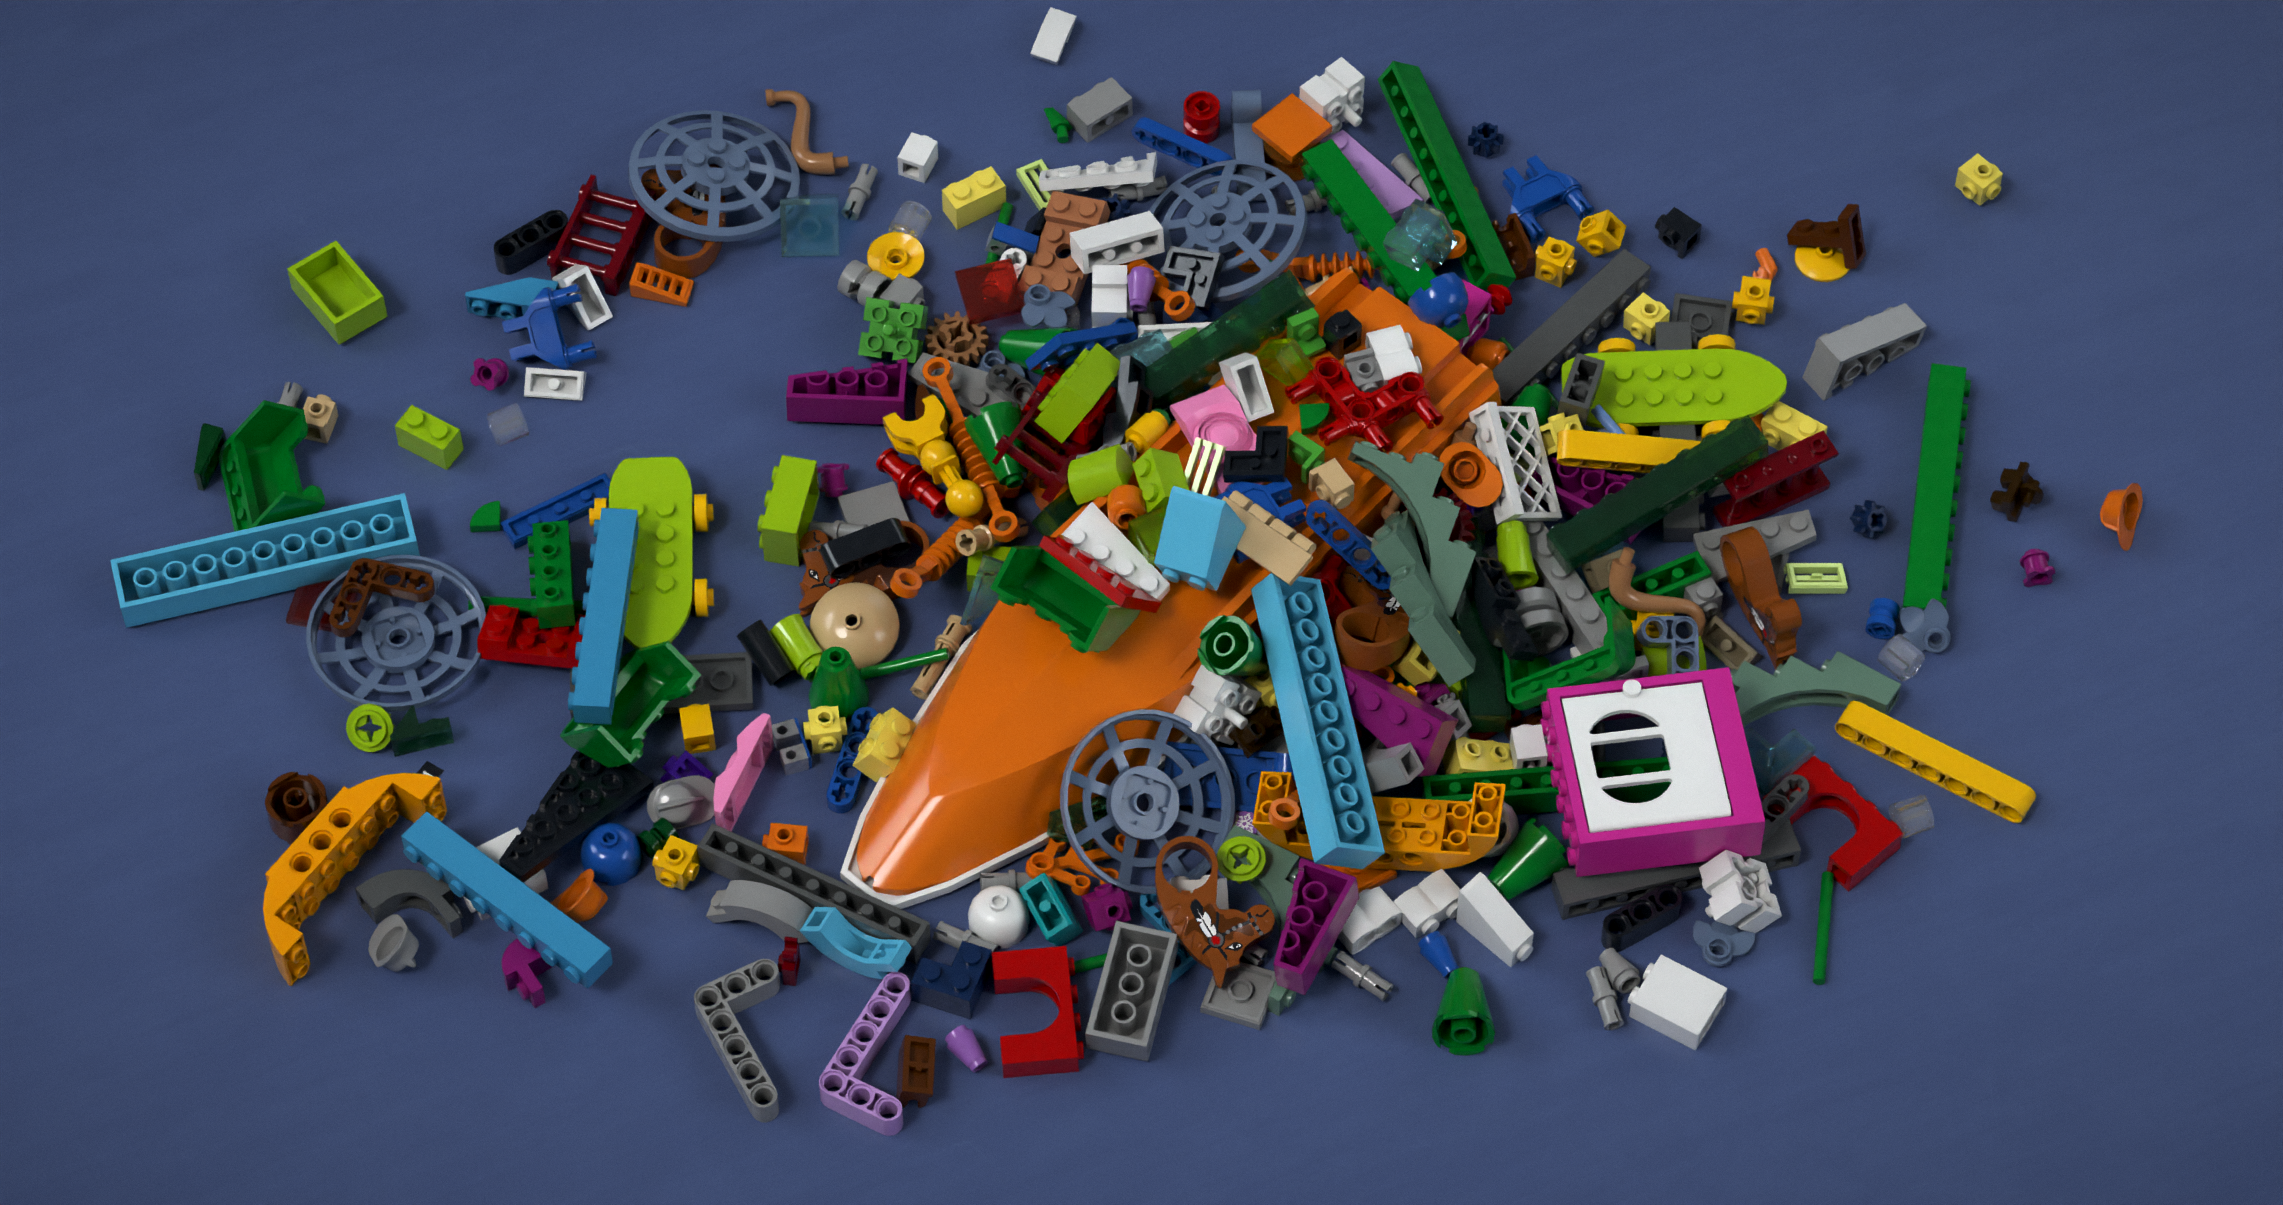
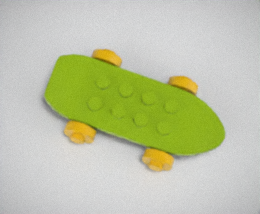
[1561,334,1787,444]
[589,457,714,649]

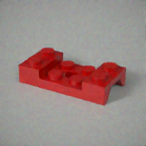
[477,605,586,669]

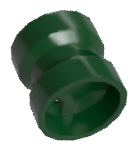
[637,818,679,859]

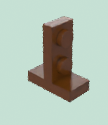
[1787,204,1866,269]

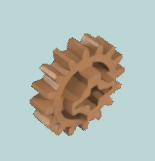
[925,311,988,367]

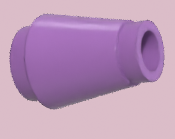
[1127,266,1156,312]
[945,1025,988,1073]

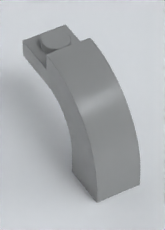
[706,880,813,943]

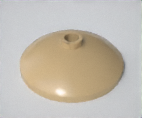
[809,582,900,671]

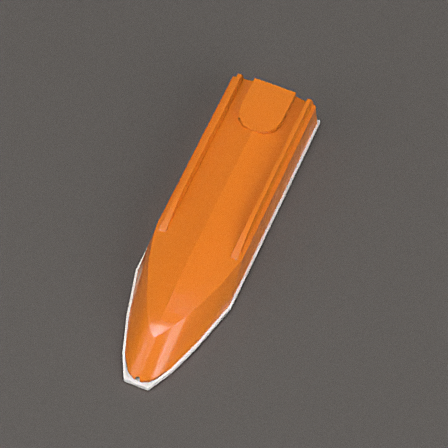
[840,267,1502,909]

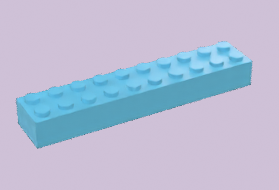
[110,493,420,628]
[1251,573,1385,869]

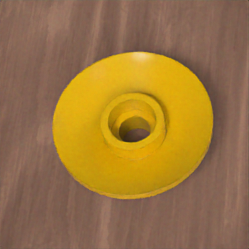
[867,232,925,281]
[1795,245,1850,282]

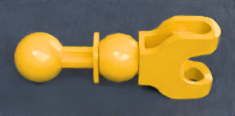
[882,394,984,518]

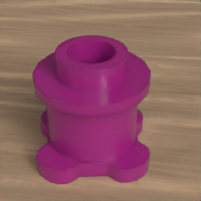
[470,358,509,391]
[817,463,849,497]
[2020,549,2055,587]

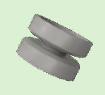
[1516,587,1569,657]

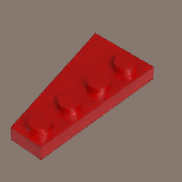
[1039,535,1162,613]

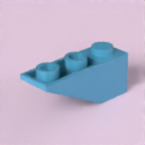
[465,277,559,320]

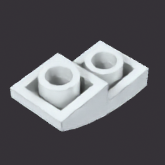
[1030,7,1077,65]

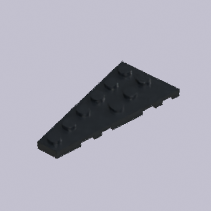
[499,751,654,883]

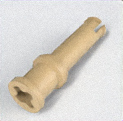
[955,518,1028,556]
[910,615,972,700]

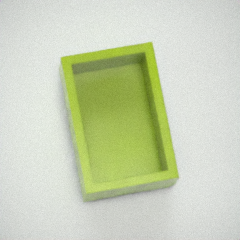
[287,240,388,345]
[1034,343,1120,444]
[757,455,820,567]

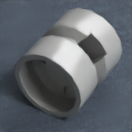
[837,260,892,306]

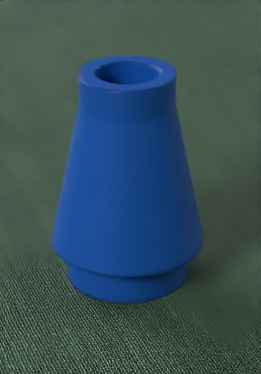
[1418,931,1459,979]

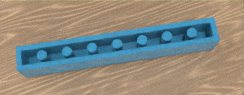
[568,508,639,725]
[401,811,613,989]

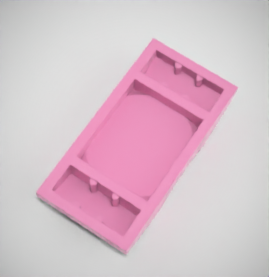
[1170,385,1265,494]
[713,713,774,831]

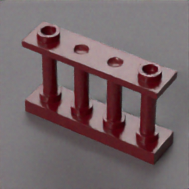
[547,174,656,296]
[992,384,1103,504]
[1713,430,1839,528]

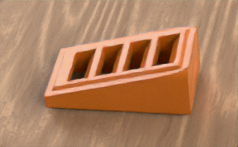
[629,262,694,307]

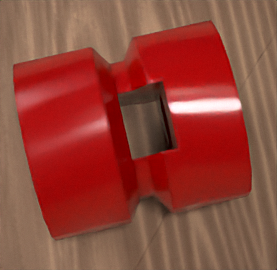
[1183,91,1220,144]

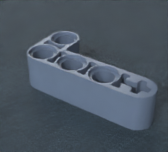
[1231,90,1266,201]
[1636,616,1699,675]

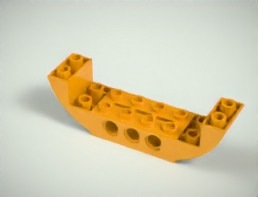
[1252,771,1506,872]
[263,773,447,986]

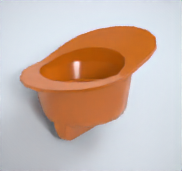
[1439,442,1503,508]
[2100,483,2143,551]
[551,869,608,923]

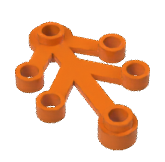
[1025,825,1140,896]

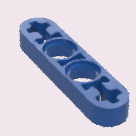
[1131,117,1233,176]
[1306,500,1391,590]
[827,707,878,814]

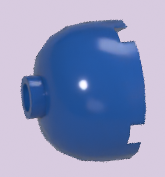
[1408,272,1469,329]
[580,823,643,886]

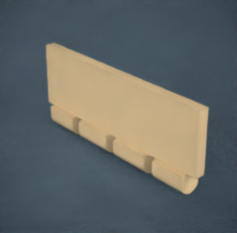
[1222,490,1316,586]

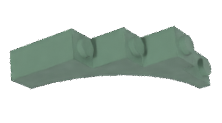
[1348,441,1476,620]
[1371,510,1476,686]
[1711,651,1901,751]
[1222,825,1338,1016]

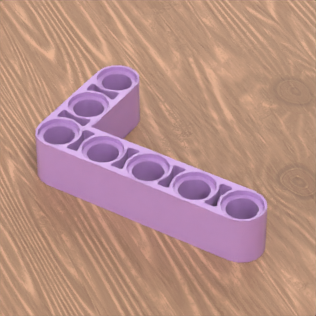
[819,972,911,1136]

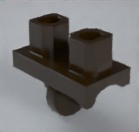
[1990,462,2044,522]
[1228,705,1284,758]

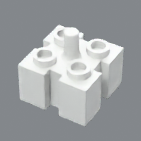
[1299,57,1365,138]
[1092,265,1150,328]
[1173,664,1262,746]
[1699,850,1782,934]

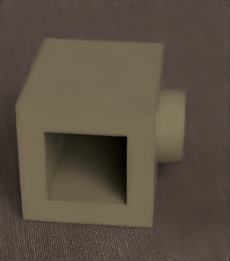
[1581,549,1622,593]

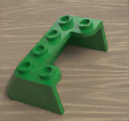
[219,400,325,531]
[990,546,1141,653]
[1503,596,1636,710]
[560,641,701,768]

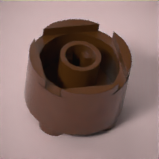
[265,772,328,845]

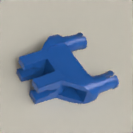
[1502,155,1594,244]
[502,283,597,370]
[1213,477,1306,564]

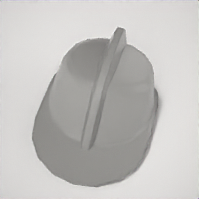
[647,775,715,830]
[368,914,419,972]

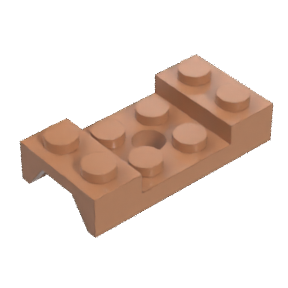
[1017,191,1111,312]

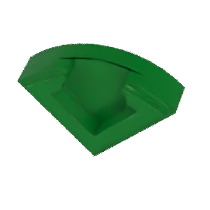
[1299,403,1329,435]
[470,501,501,532]

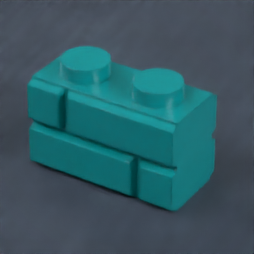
[1019,873,1083,947]

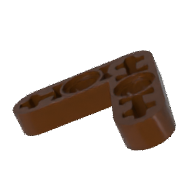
[329,558,435,637]

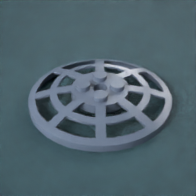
[628,110,800,242]
[1143,160,1307,303]
[306,555,486,712]
[1060,709,1235,894]

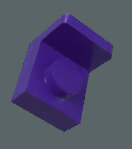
[660,750,713,783]

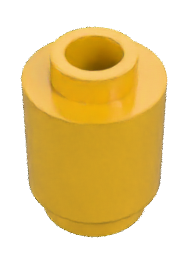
[1125,411,1169,454]

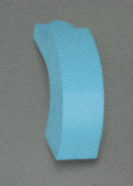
[800,907,912,979]

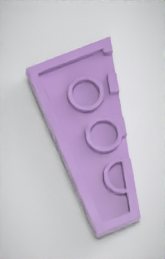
[1318,130,1424,219]

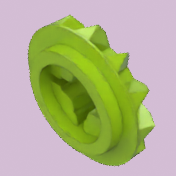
[346,703,395,752]
[1217,836,1266,884]

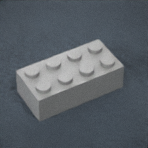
[1085,921,1178,1062]

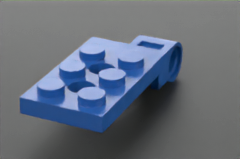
[1025,317,1138,372]
[1164,741,1295,813]

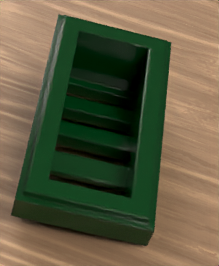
[194,423,226,491]

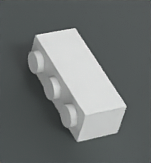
[1069,211,1165,274]

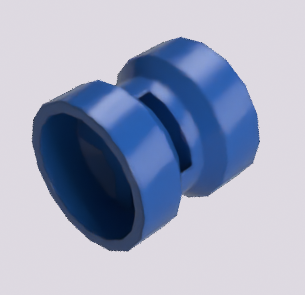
[1865,598,1900,639]

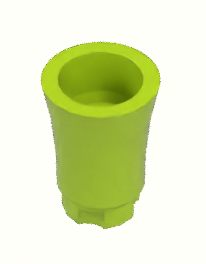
[1496,520,1538,590]
[770,614,823,682]

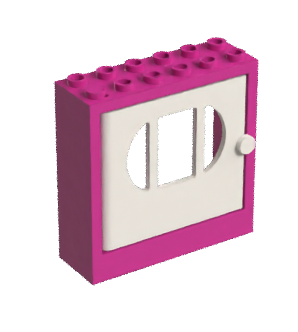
[1540,667,1766,877]

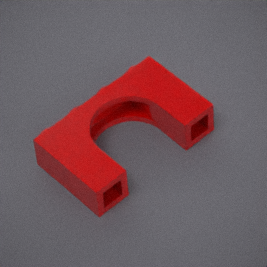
[1762,755,1903,892]
[992,946,1084,1078]

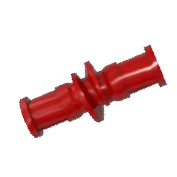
[876,448,949,519]

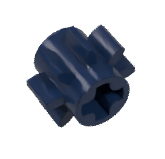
[1468,122,1504,158]
[1102,193,1133,222]
[1850,500,1889,538]

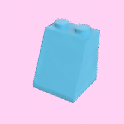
[1154,486,1246,591]

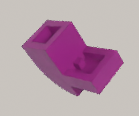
[502,938,552,1008]

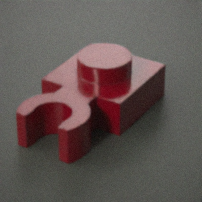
[778,937,801,986]

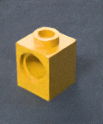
[679,704,716,754]

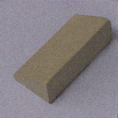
[1701,615,1763,670]

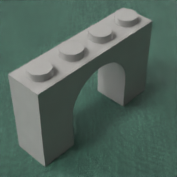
[1361,699,1473,793]

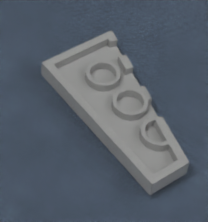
[907,352,1030,418]
[1693,509,1817,586]

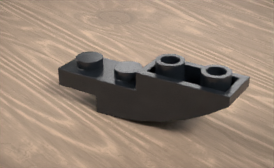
[1102,355,1154,447]
[1471,557,1539,661]

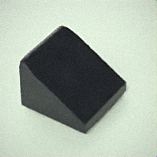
[1024,207,1046,242]

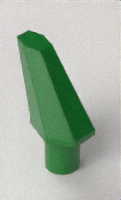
[1044,107,1073,143]

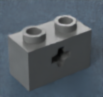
[1557,353,1605,427]

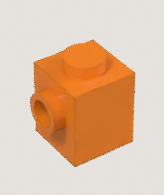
[762,823,809,865]

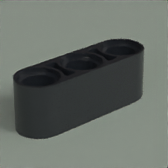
[493,210,568,275]
[820,518,911,579]
[1601,885,1682,952]

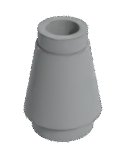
[1599,948,1640,994]

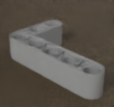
[694,958,780,1122]

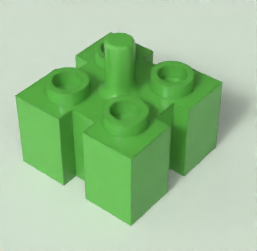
[858,297,929,363]

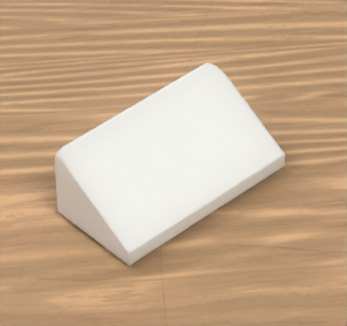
[524,367,586,401]

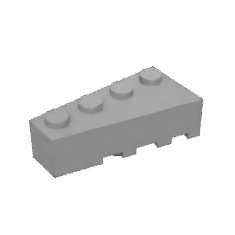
[1802,303,1927,401]

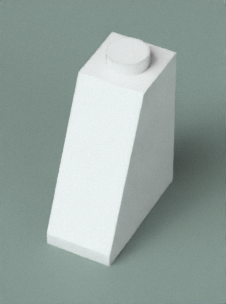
[1456,872,1534,967]

